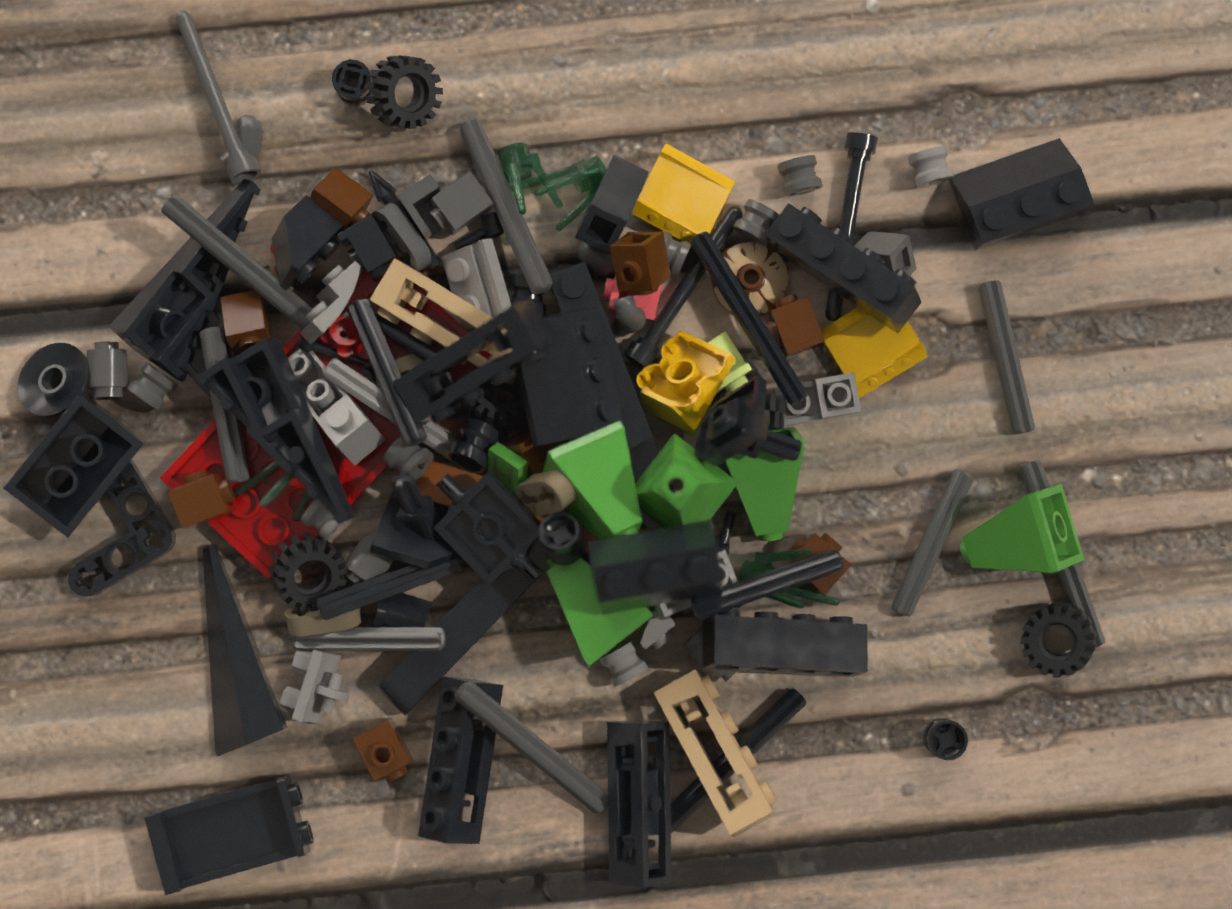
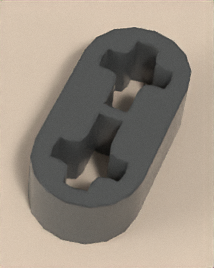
[371,203,431,272]

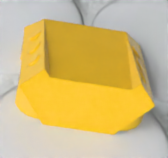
[631,144,735,242]
[821,307,928,398]
[636,330,736,436]

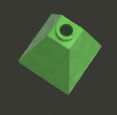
[542,421,642,540]
[725,426,805,541]
[635,433,738,528]
[960,484,1084,573]
[544,557,653,666]

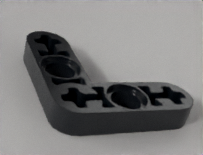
[68,460,176,596]

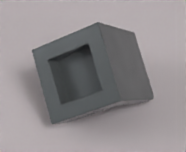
[397,174,441,240]
[855,231,917,275]

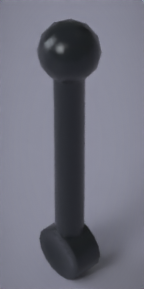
[298,336,374,373]

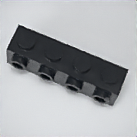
[765,203,922,333]
[702,609,868,677]

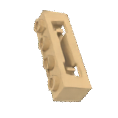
[370,258,518,385]
[654,669,778,837]

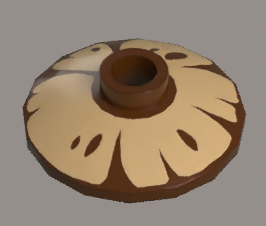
[711,241,789,317]

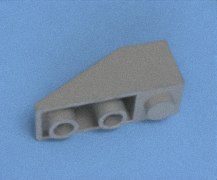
[288,348,386,465]

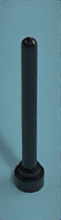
[825,132,878,321]
[623,206,742,369]

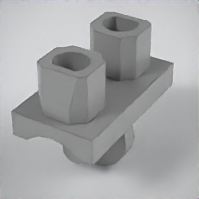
[279,650,350,724]

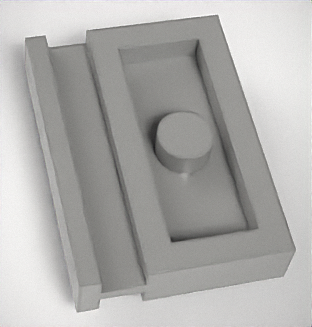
[441,239,511,331]

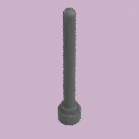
[175,10,261,184]

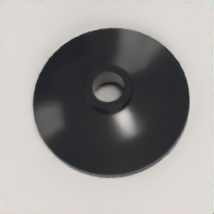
[17,342,90,417]

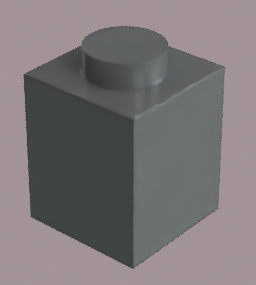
[428,171,493,237]

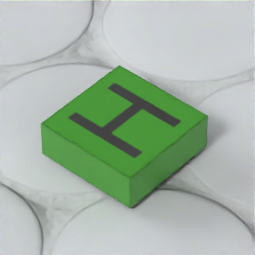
[487,442,528,496]

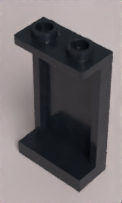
[144,774,314,896]

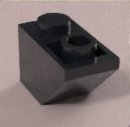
[575,154,649,255]
[272,195,343,291]

